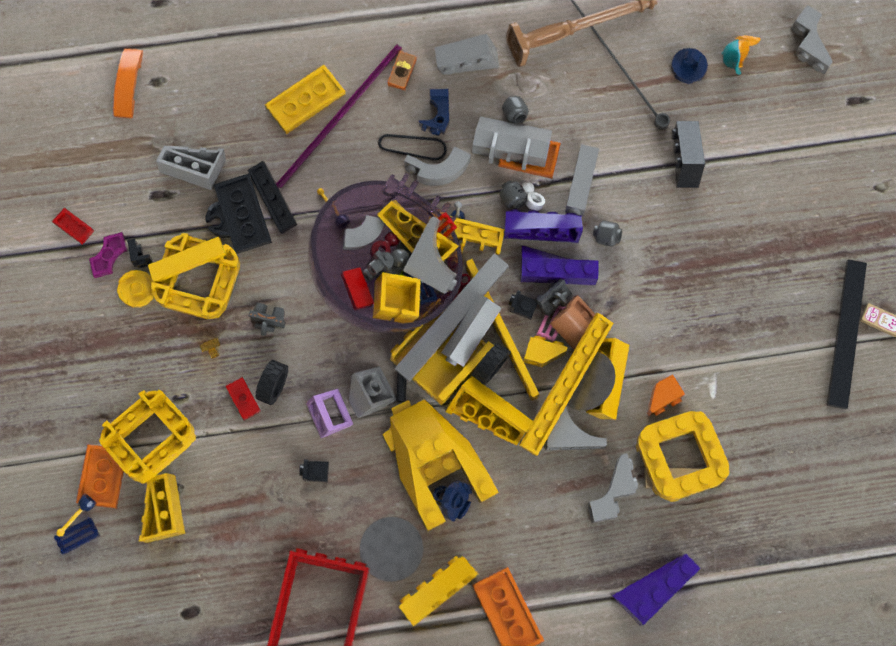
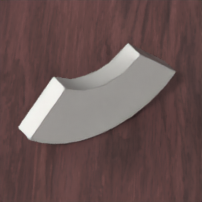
[342,215,384,250]

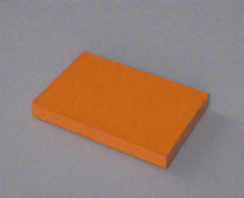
[498,141,561,179]
[76,444,124,509]

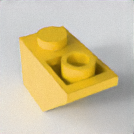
[523,336,568,368]

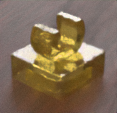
[199,337,221,359]

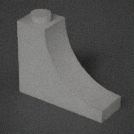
[403,217,457,294]
[546,407,607,451]

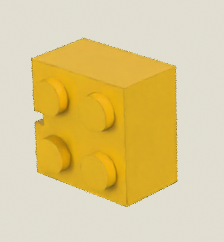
[373,272,420,324]

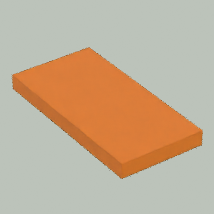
[472,567,544,646]

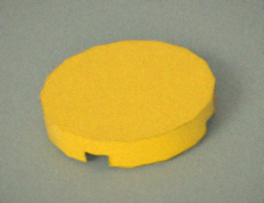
[117,270,154,308]

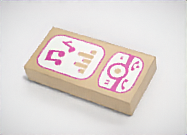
[860,303,896,337]

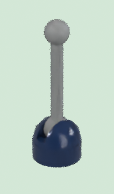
[450,201,465,220]

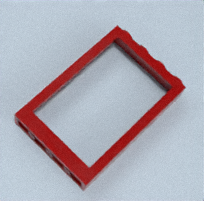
[267,548,370,646]

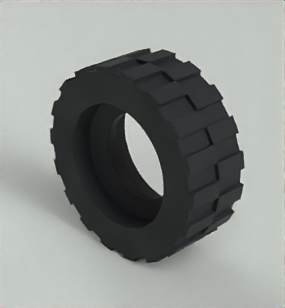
[472,342,511,385]
[255,360,288,405]

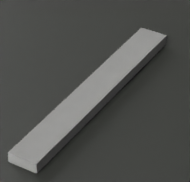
[394,254,509,382]

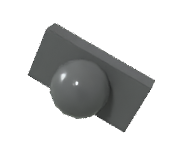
[387,241,412,275]

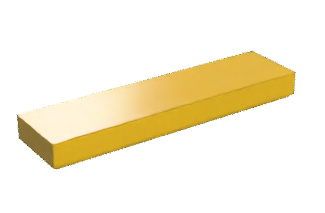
[148,236,226,283]

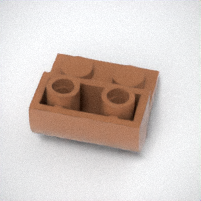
[550,295,595,350]

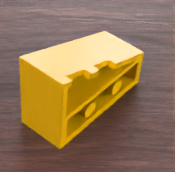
[139,473,185,543]

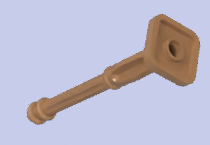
[506,0,657,67]

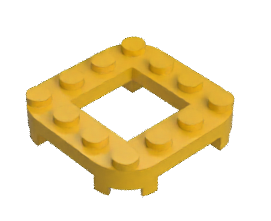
[151,233,240,319]
[99,389,196,484]
[636,411,729,502]

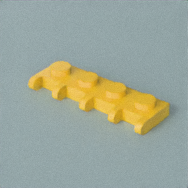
[429,212,505,255]

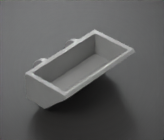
[472,117,552,170]

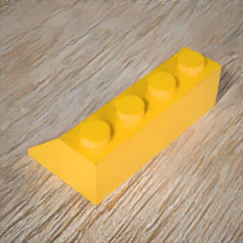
[377,200,459,262]
[586,338,630,420]
[445,376,533,446]
[399,556,478,626]

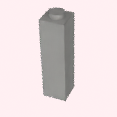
[565,144,599,216]
[441,294,502,367]

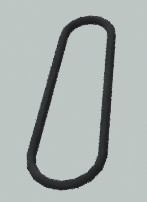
[378,134,447,160]

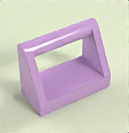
[306,389,353,438]

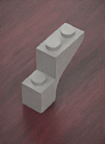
[791,5,832,74]
[588,454,638,523]

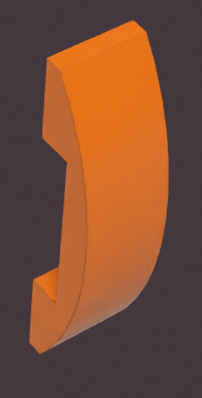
[113,48,143,118]

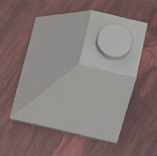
[349,367,396,418]

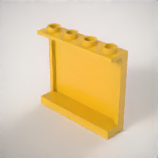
[390,300,494,406]

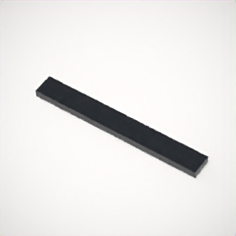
[827,259,867,409]

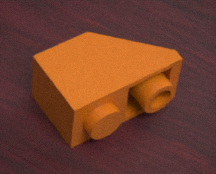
[647,374,685,416]

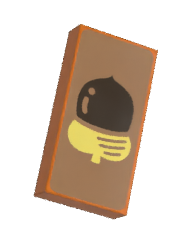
[388,51,417,91]

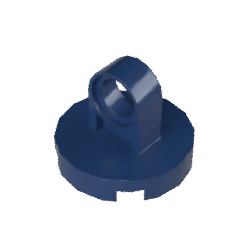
[671,48,708,84]
[433,481,472,521]

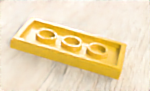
[265,64,346,134]

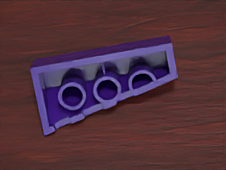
[504,209,583,243]
[520,245,599,285]
[612,554,701,626]

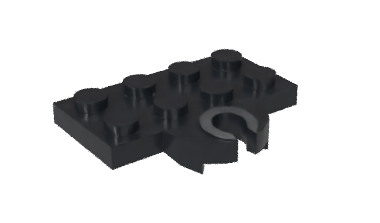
[205,173,272,254]

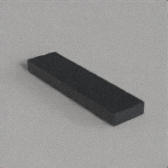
[247,161,298,234]

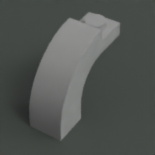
[404,147,471,186]

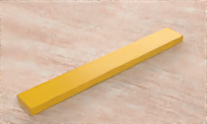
[465,259,539,401]
[519,313,614,456]

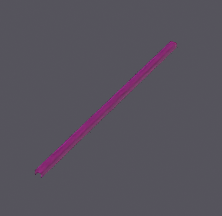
[276,43,402,188]

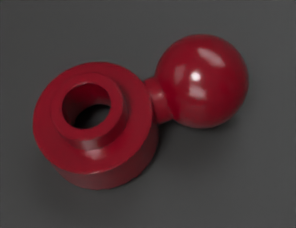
[370,231,400,257]

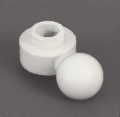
[521,181,545,211]

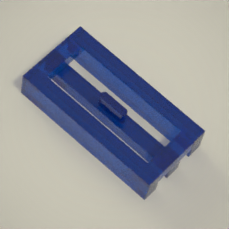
[53,518,100,555]

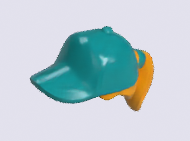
[721,35,761,75]

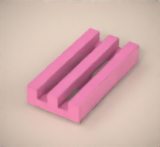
[536,306,565,343]

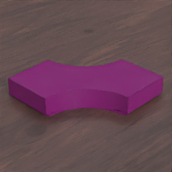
[89,232,128,278]

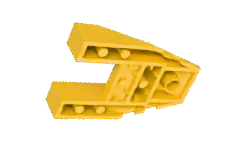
[390,399,499,531]

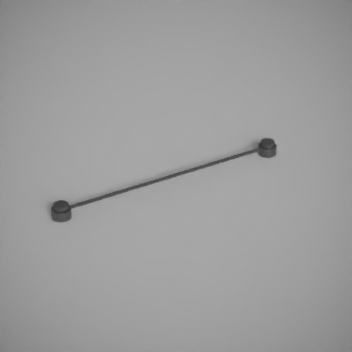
[571,0,670,130]

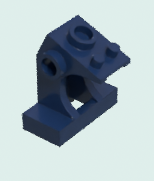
[419,89,449,136]

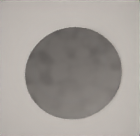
[567,352,615,411]
[360,517,423,581]

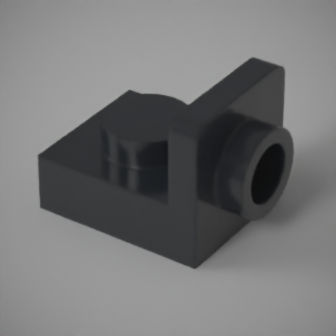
[127,239,153,268]
[508,290,537,320]
[299,459,329,482]

